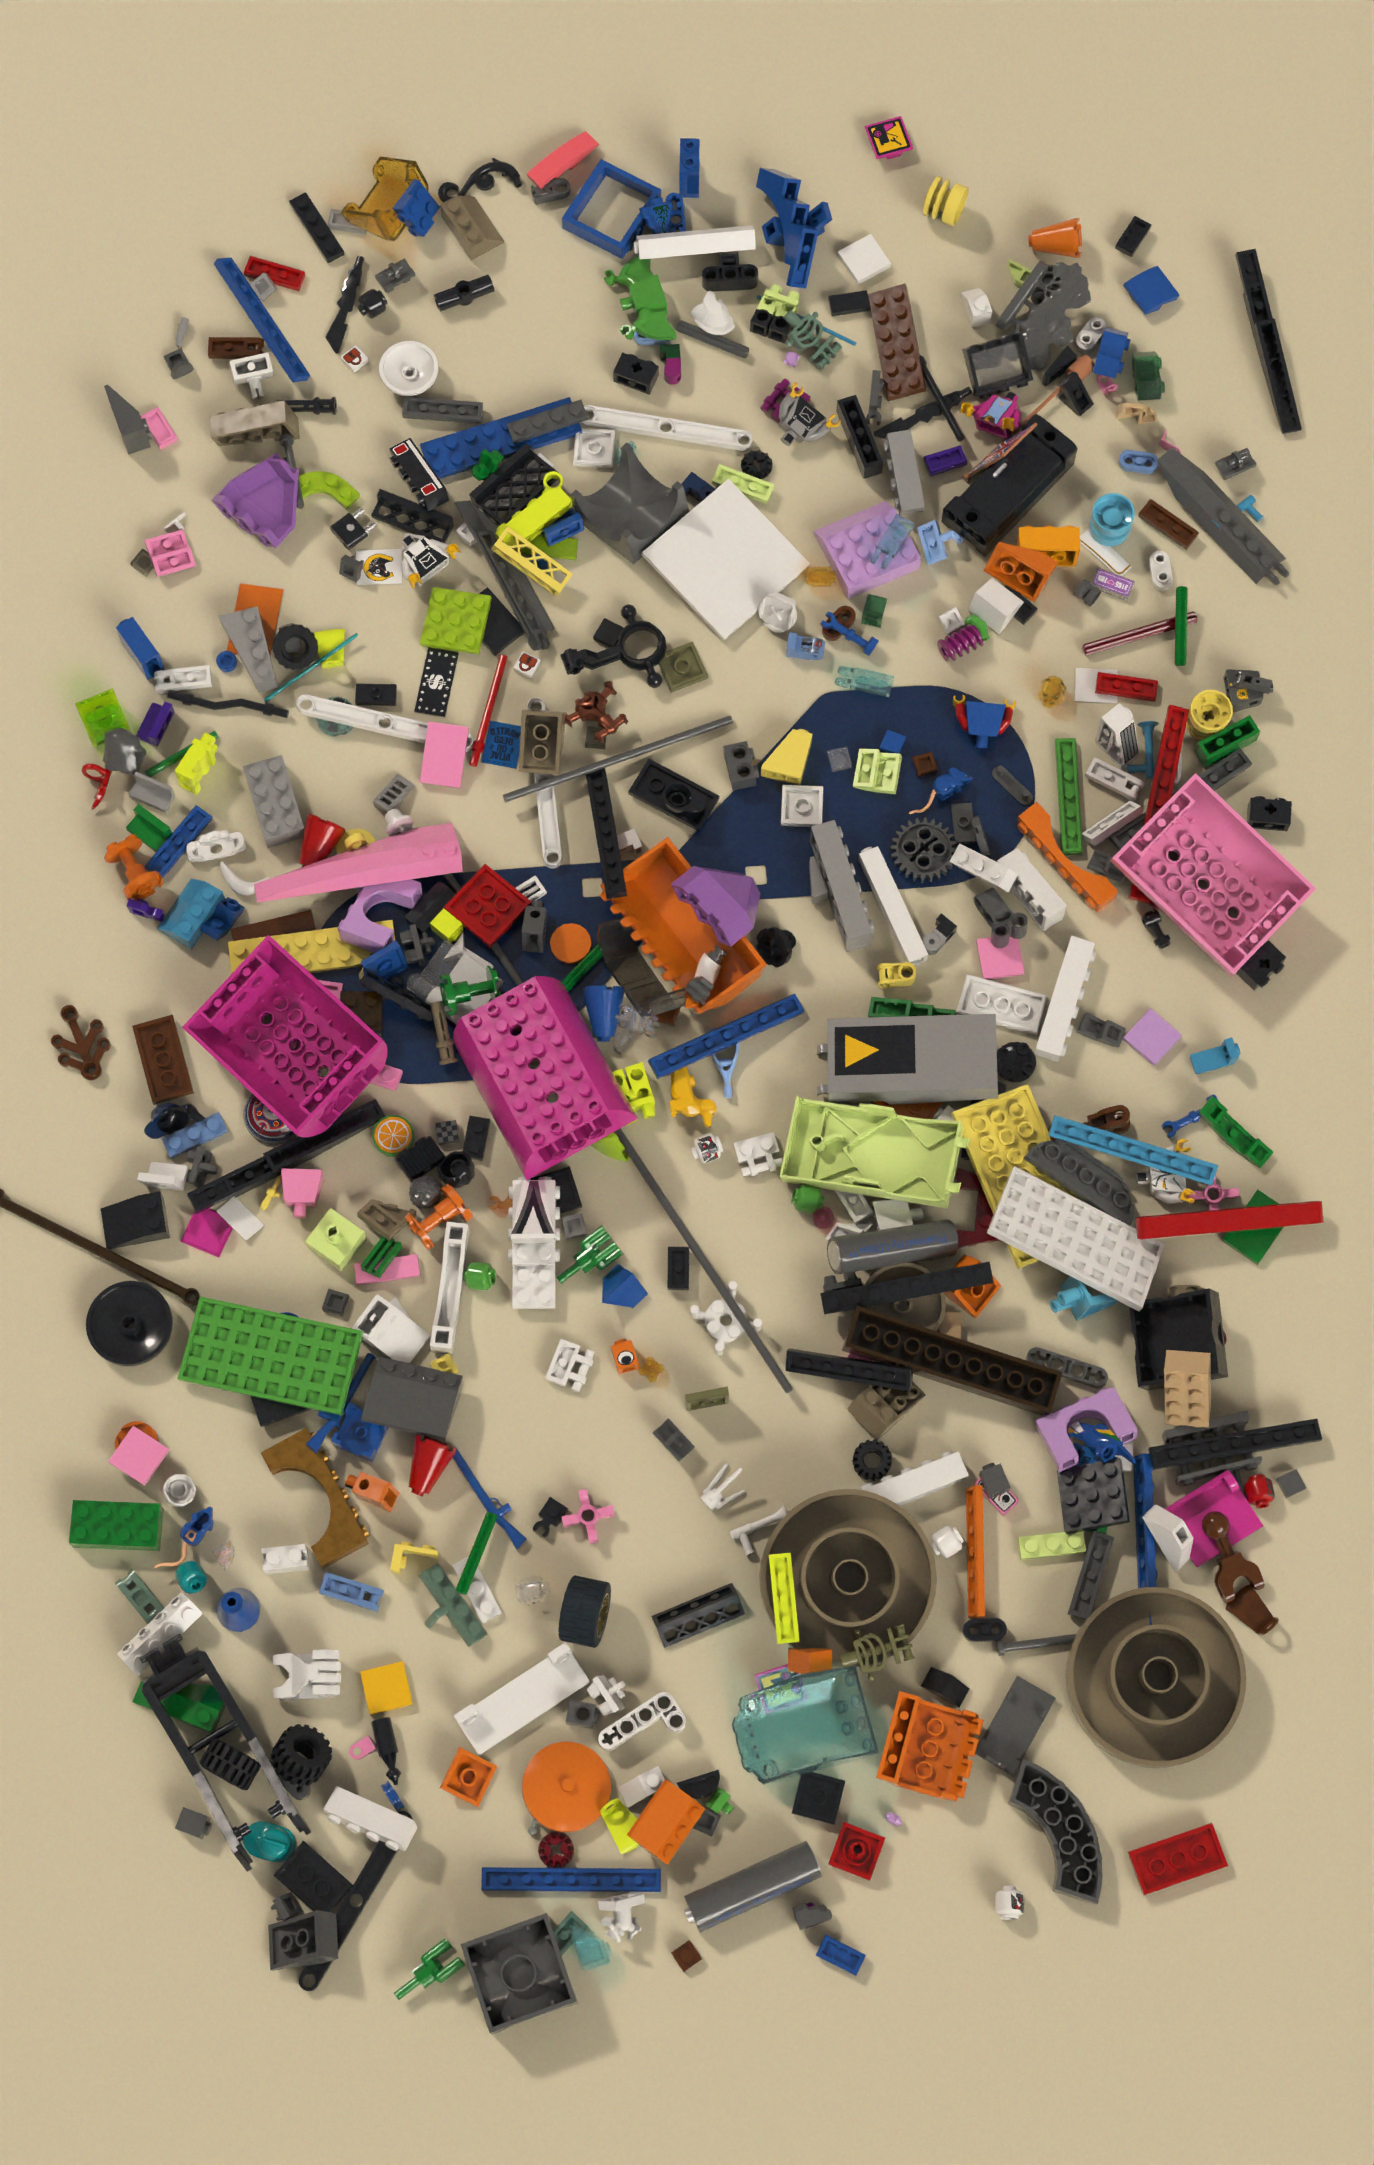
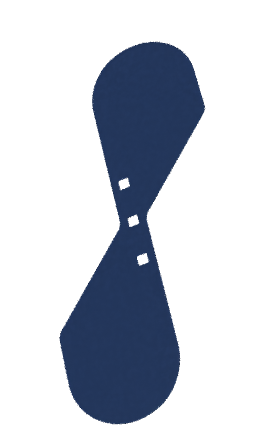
[311,685,1035,1084]

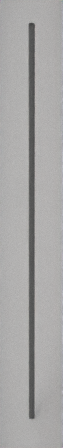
[443,873,793,1394]

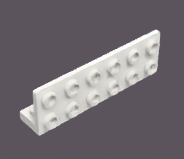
[454,1642,590,1755]

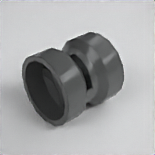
[1073,579,1101,607]

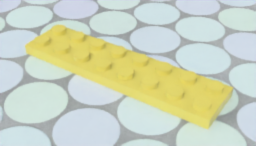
[228,920,395,974]

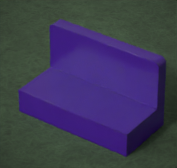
[136,701,175,747]

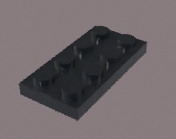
[628,759,720,832]

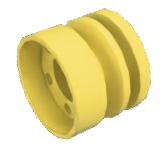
[923,176,969,227]
[1186,690,1233,740]

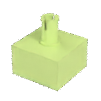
[305,1208,367,1272]

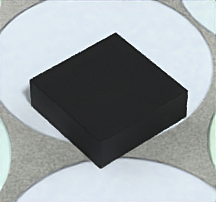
[593,618,624,648]

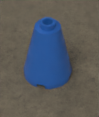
[583,985,625,1042]
[216,1588,260,1632]

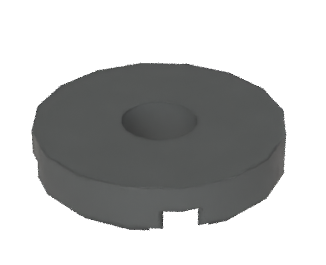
[971,815,991,856]

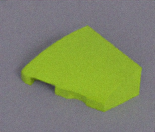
[590,1132,630,1162]

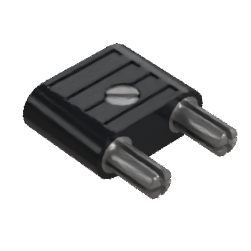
[330,507,377,550]

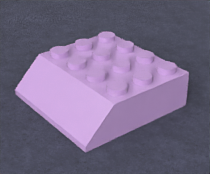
[813,501,921,599]

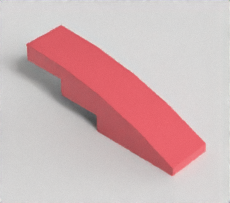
[527,131,599,189]

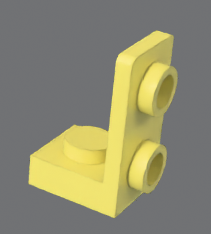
[390,1541,439,1574]

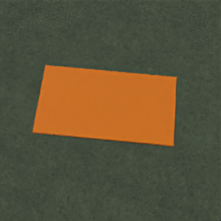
[227,583,283,655]

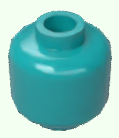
[175,1561,207,1594]

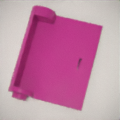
[1165,1470,1263,1567]

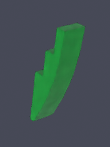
[868,997,957,1018]

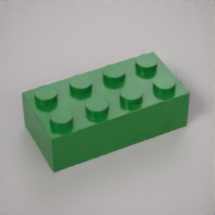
[69,1500,164,1551]

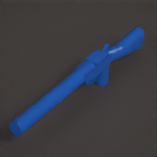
[306,1353,377,1454]
[452,1449,527,1550]

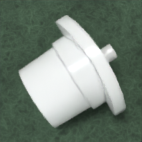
[384,809,413,836]

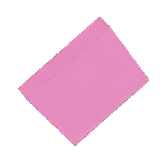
[976,937,1025,980]
[108,1426,169,1486]

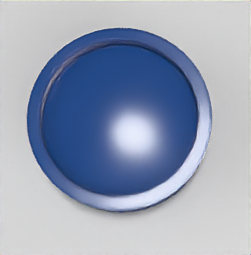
[381,1781,405,1812]

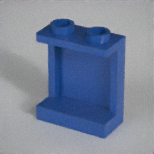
[679,138,700,198]
[536,490,584,547]

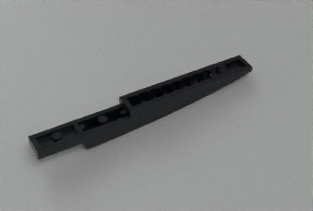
[1235,249,1302,434]
[187,1099,386,1214]

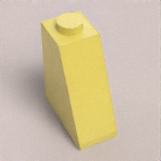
[761,729,813,785]

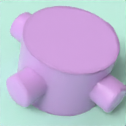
[783,351,800,367]
[885,1812,902,1826]

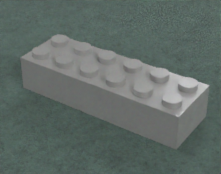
[810,820,874,952]

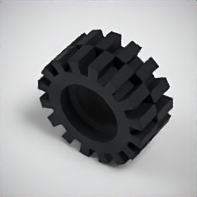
[852,1439,892,1481]

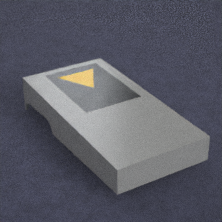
[817,1014,998,1105]

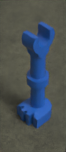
[820,612,879,656]
[1161,1094,1218,1138]

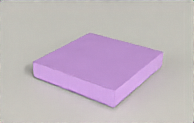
[1123,1008,1182,1066]

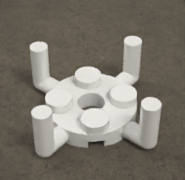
[690,1281,762,1356]

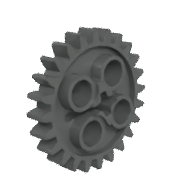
[890,817,957,883]

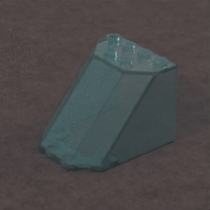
[732,1666,879,1785]

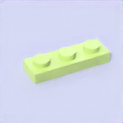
[712,464,775,504]
[1018,1531,1086,1560]

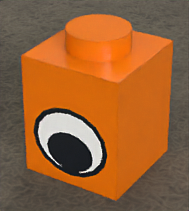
[611,1339,639,1374]

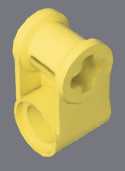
[876,962,916,989]

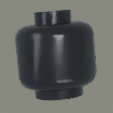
[357,289,387,319]

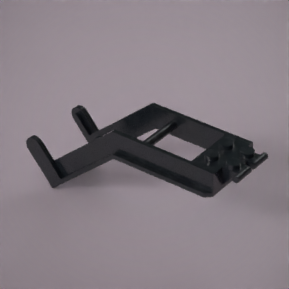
[139,1634,311,1872]

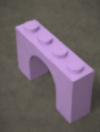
[338,879,422,953]
[1036,1387,1137,1472]

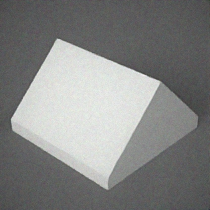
[968,578,1024,634]

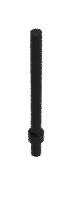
[920,355,965,442]

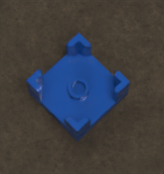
[331,1402,389,1463]

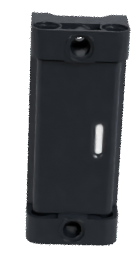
[941,414,1078,557]

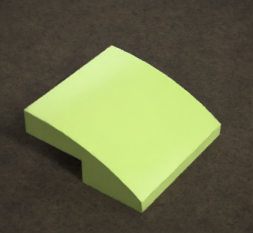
[853,749,902,794]

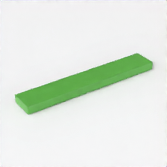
[1055,738,1083,855]

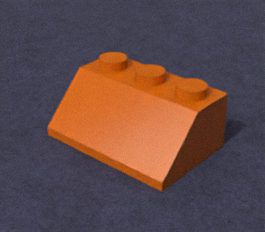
[627,1779,705,1865]

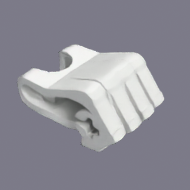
[273,1649,341,1700]

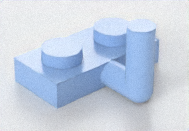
[917,520,963,565]

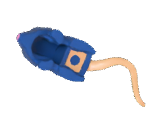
[909,767,973,814]
[154,1506,214,1568]

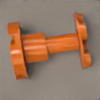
[104,834,164,900]
[404,1184,473,1250]

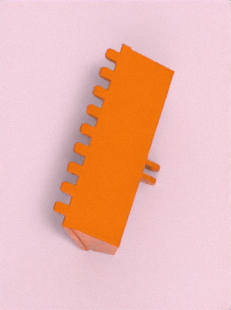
[600,837,767,1014]

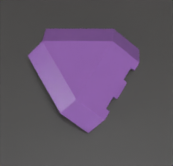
[212,453,299,548]
[671,866,760,946]

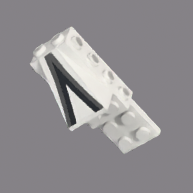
[508,1177,560,1309]

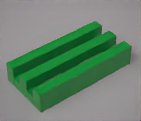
[361,1236,402,1278]

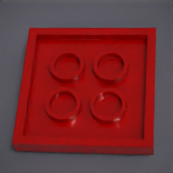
[444,864,532,948]

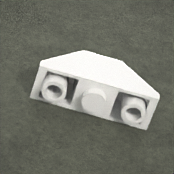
[1142,1505,1194,1572]

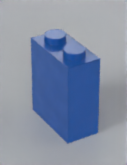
[116,617,165,680]

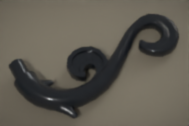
[438,158,522,203]

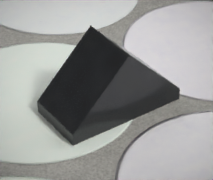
[921,1667,970,1708]

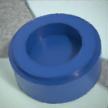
[216,651,237,672]

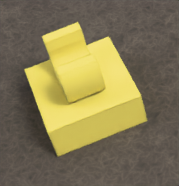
[430,1353,459,1374]

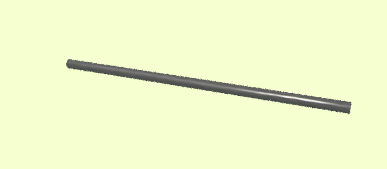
[503,716,733,803]

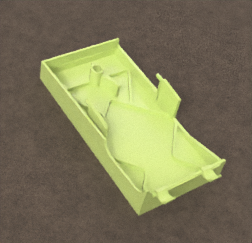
[780,1096,970,1208]

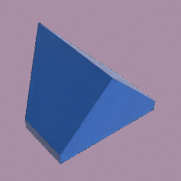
[602,1264,648,1309]

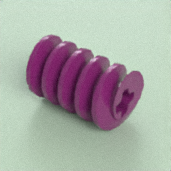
[937,625,984,662]

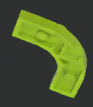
[298,471,360,510]

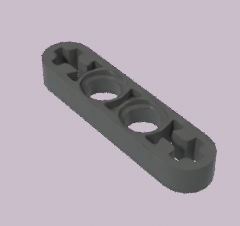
[1026,1347,1108,1388]

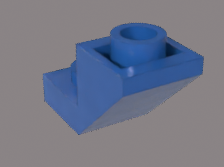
[200,897,245,941]

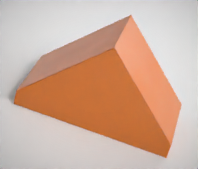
[788,1648,832,1675]

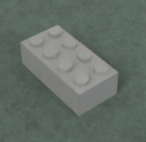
[243,755,304,848]

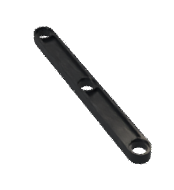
[299,1811,413,1991]

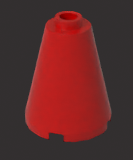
[299,814,346,867]
[408,1434,457,1497]

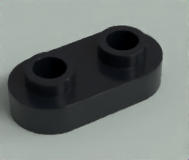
[962,1618,1007,1642]

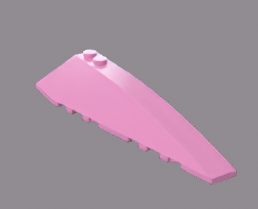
[254,823,462,903]

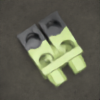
[750,284,799,344]

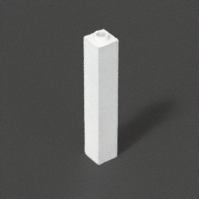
[633,225,756,259]
[858,846,928,966]

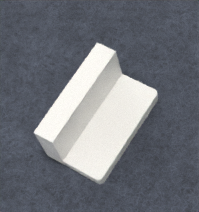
[137,1162,189,1191]

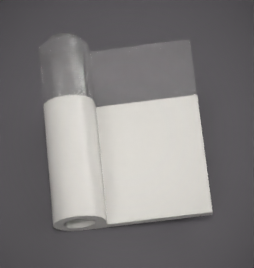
[406,939,504,1025]

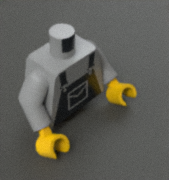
[779,382,841,446]

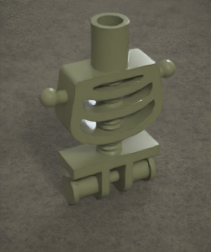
[839,1624,915,1681]

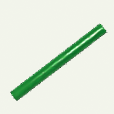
[144,730,219,777]

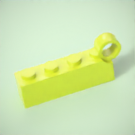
[495,471,572,552]

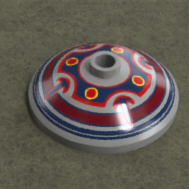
[243,1094,297,1145]

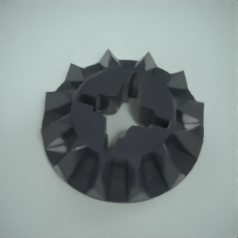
[741,449,772,479]

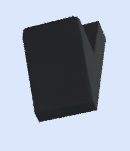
[1059,372,1094,416]

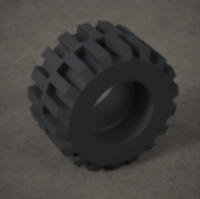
[271,1724,332,1787]
[199,1739,261,1790]

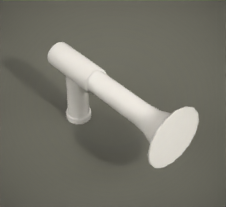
[730,1503,787,1556]

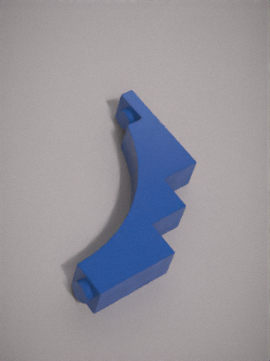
[756,168,819,288]

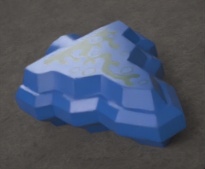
[639,197,673,234]

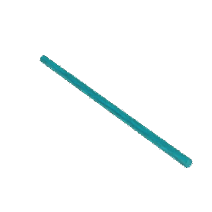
[263,633,358,703]

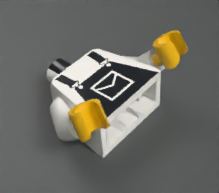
[401,535,461,588]

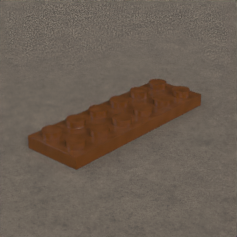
[868,283,926,401]

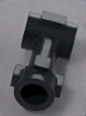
[1141,910,1171,949]

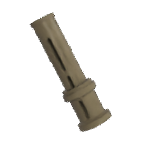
[430,1001,458,1065]

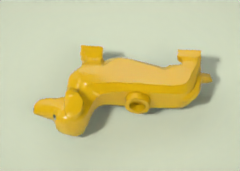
[669,1066,717,1128]

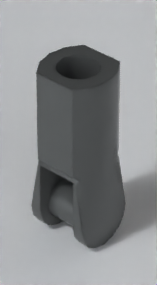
[1233,671,1272,694]

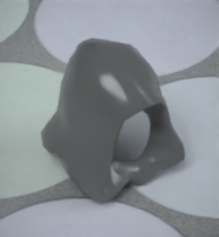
[103,727,146,775]

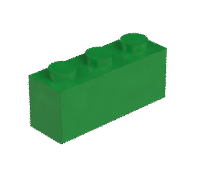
[1194,715,1260,768]

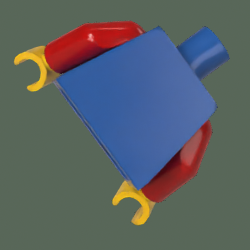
[953,695,1016,749]

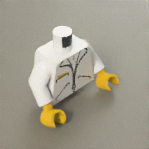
[1136,1139,1195,1204]

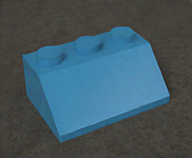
[157,879,225,950]

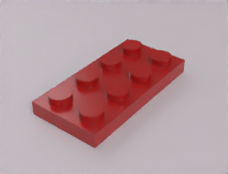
[1127,1823,1228,1896]

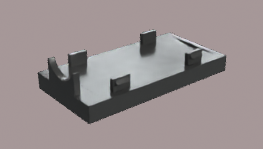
[975,1676,1056,1776]

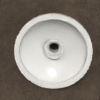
[379,341,438,396]

